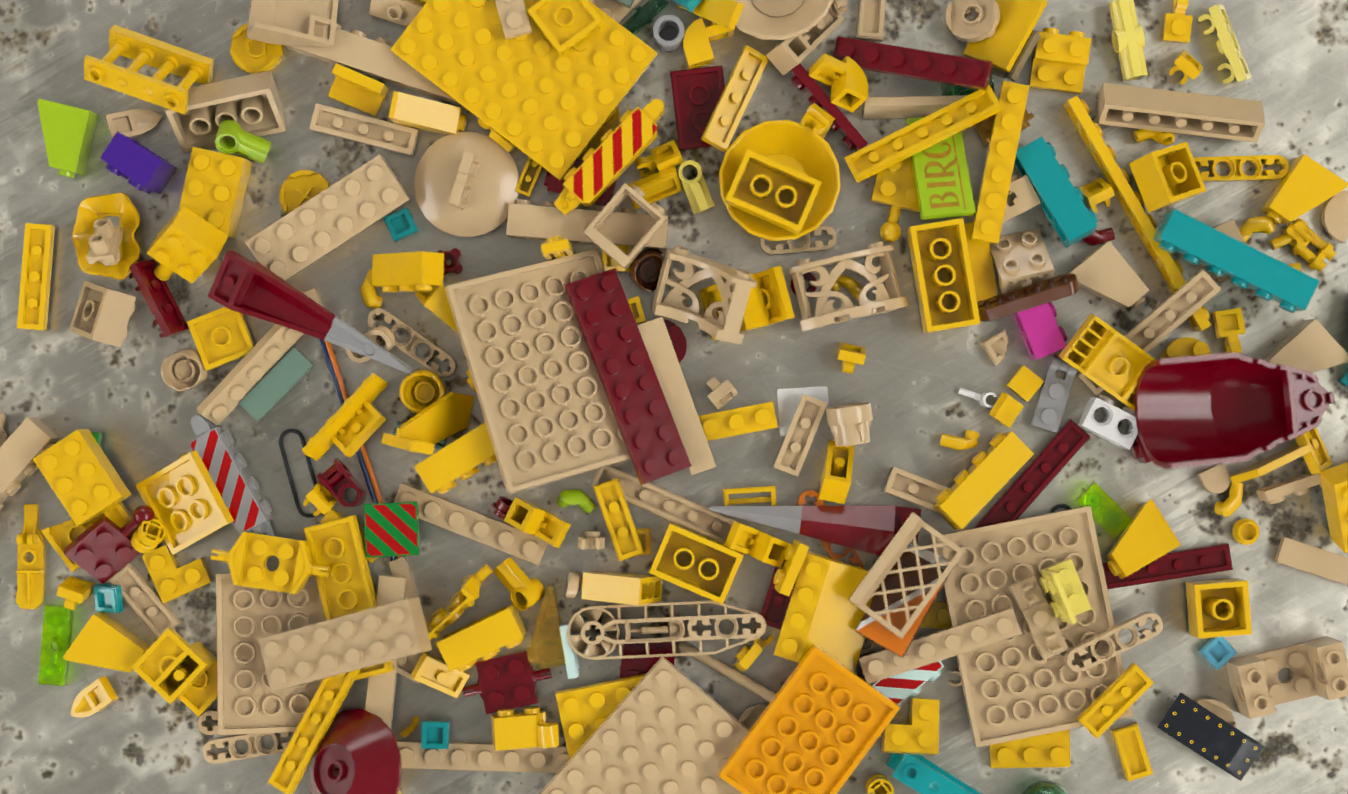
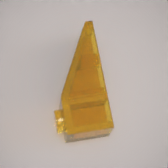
[527,583,566,670]

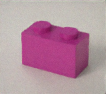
[1013,302,1067,360]

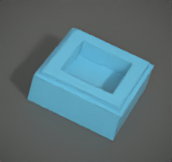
[1198,637,1237,670]

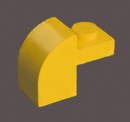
[683,18,734,69]
[809,53,868,113]
[504,497,571,548]
[724,521,791,568]

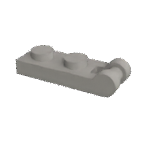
[1030,355,1077,433]

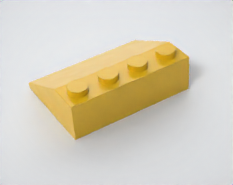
[774,551,881,673]

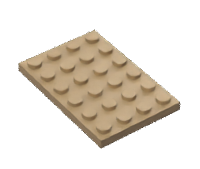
[216,573,326,735]

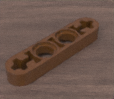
[977,273,1080,322]

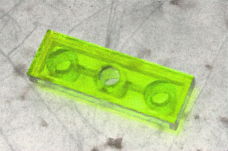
[38,604,73,686]

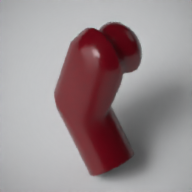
[1082,227,1115,246]

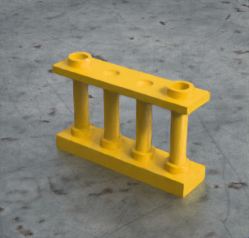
[84,25,214,115]

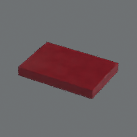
[670,65,732,151]

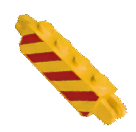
[554,98,665,216]

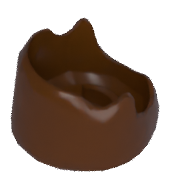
[628,249,671,292]

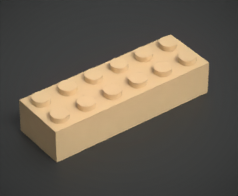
[245,155,411,281]
[259,597,432,692]

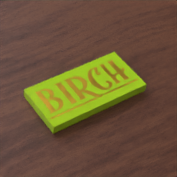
[905,117,976,220]

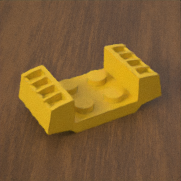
[1059,313,1155,411]

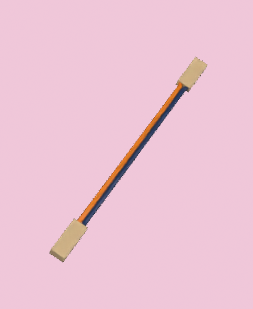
[302,288,419,599]

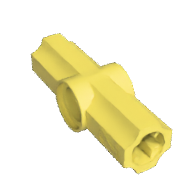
[1109,0,1148,81]

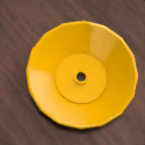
[719,120,841,241]

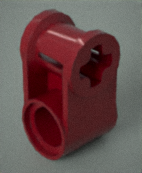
[317,458,366,507]

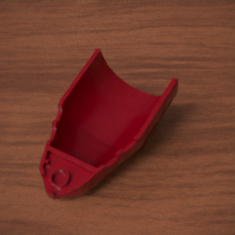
[1135,352,1334,469]

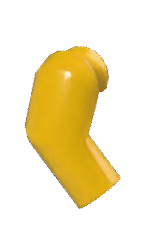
[1239,216,1275,243]
[831,274,867,299]
[940,430,979,451]
[1214,482,1244,517]

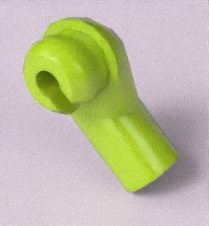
[556,489,597,515]

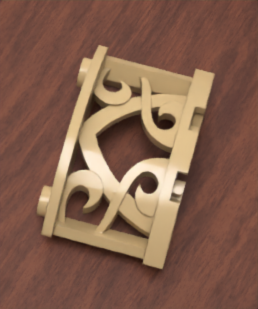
[788,242,909,331]
[650,245,757,344]

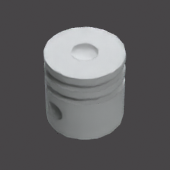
[653,15,685,53]

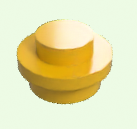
[1232,518,1260,545]

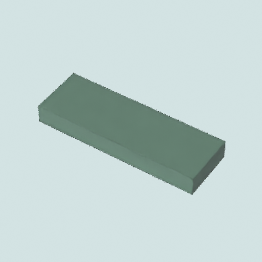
[239,347,314,422]

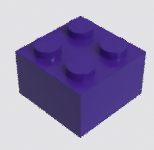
[100,131,178,194]

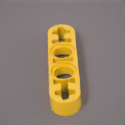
[1194,155,1289,182]

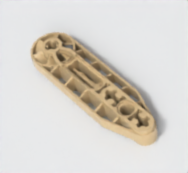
[567,601,767,660]

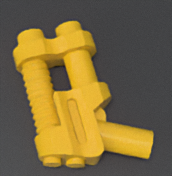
[1269,218,1336,272]

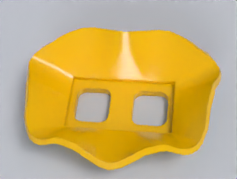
[72,192,140,280]

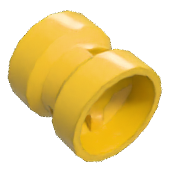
[131,519,166,554]
[865,773,894,794]

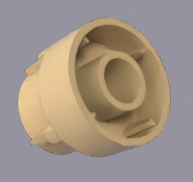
[826,402,873,446]

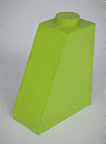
[37,98,99,178]

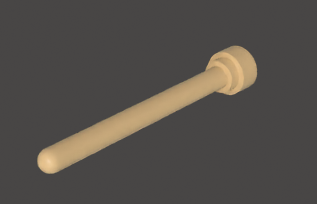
[676,641,778,702]

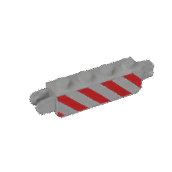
[190,414,275,536]

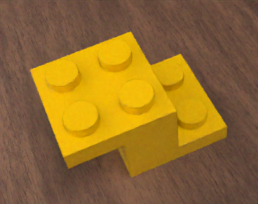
[699,266,795,341]
[131,627,218,717]

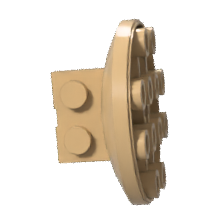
[414,131,520,238]

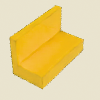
[328,63,389,117]

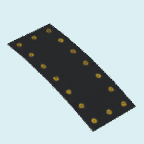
[1157,692,1264,781]

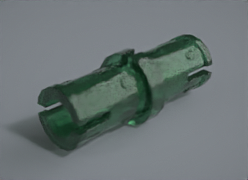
[622,0,669,35]

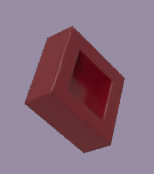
[1130,435,1152,463]

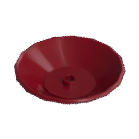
[307,709,401,794]

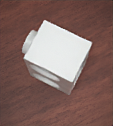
[1077,395,1138,450]

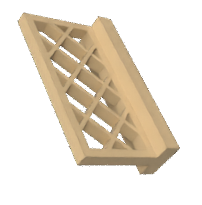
[848,512,965,639]

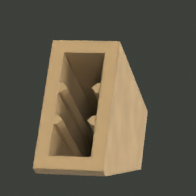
[1066,241,1150,309]
[1263,319,1348,373]

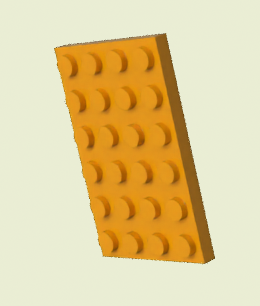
[718,644,900,794]

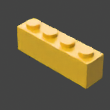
[933,431,1034,530]

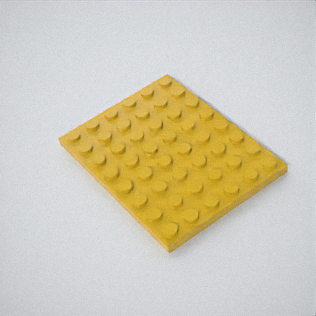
[390,0,657,181]

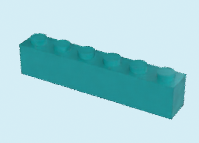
[1153,209,1320,313]

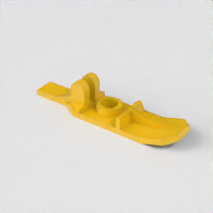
[16,504,45,610]

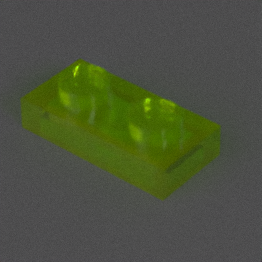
[1074,482,1133,538]

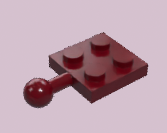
[64,505,155,584]

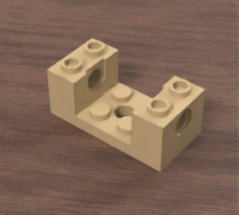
[1225,636,1348,719]

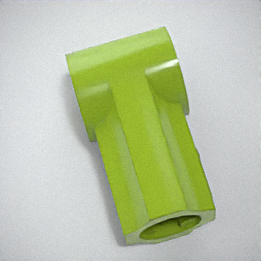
[215,120,271,164]

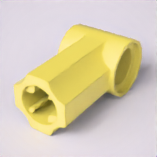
[678,160,715,215]

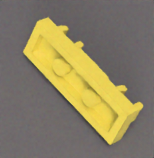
[1198,4,1252,84]

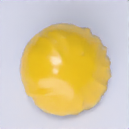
[399,369,445,414]

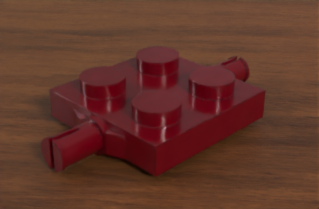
[462,651,552,715]

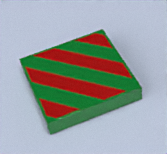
[364,502,420,557]

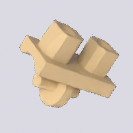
[86,218,123,266]

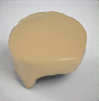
[161,348,208,391]

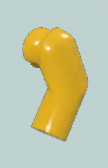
[1133,129,1175,146]
[360,269,383,309]

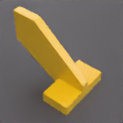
[381,392,474,455]
[1230,428,1333,484]

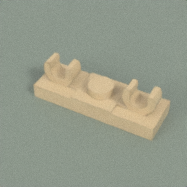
[1008,575,1069,660]

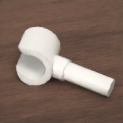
[958,388,997,408]

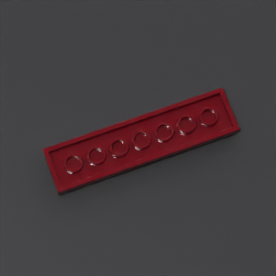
[564,268,691,485]

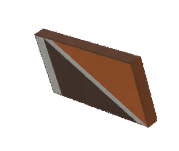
[855,541,954,658]

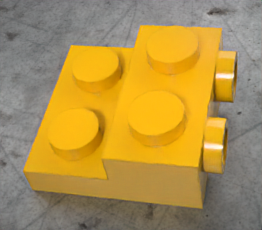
[1028,28,1091,95]

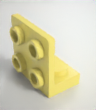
[1039,559,1092,624]

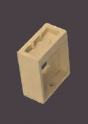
[583,183,667,270]

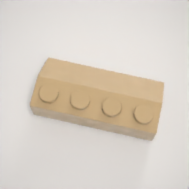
[165,71,286,153]

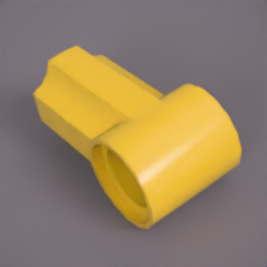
[493,557,545,611]

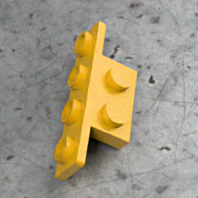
[302,373,388,461]

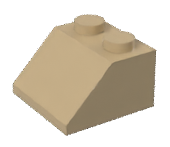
[69,280,136,347]

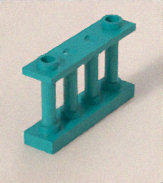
[885,752,983,794]

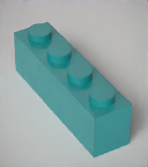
[1014,137,1098,248]

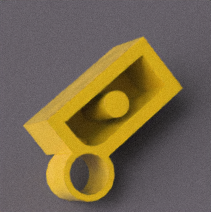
[491,706,559,751]

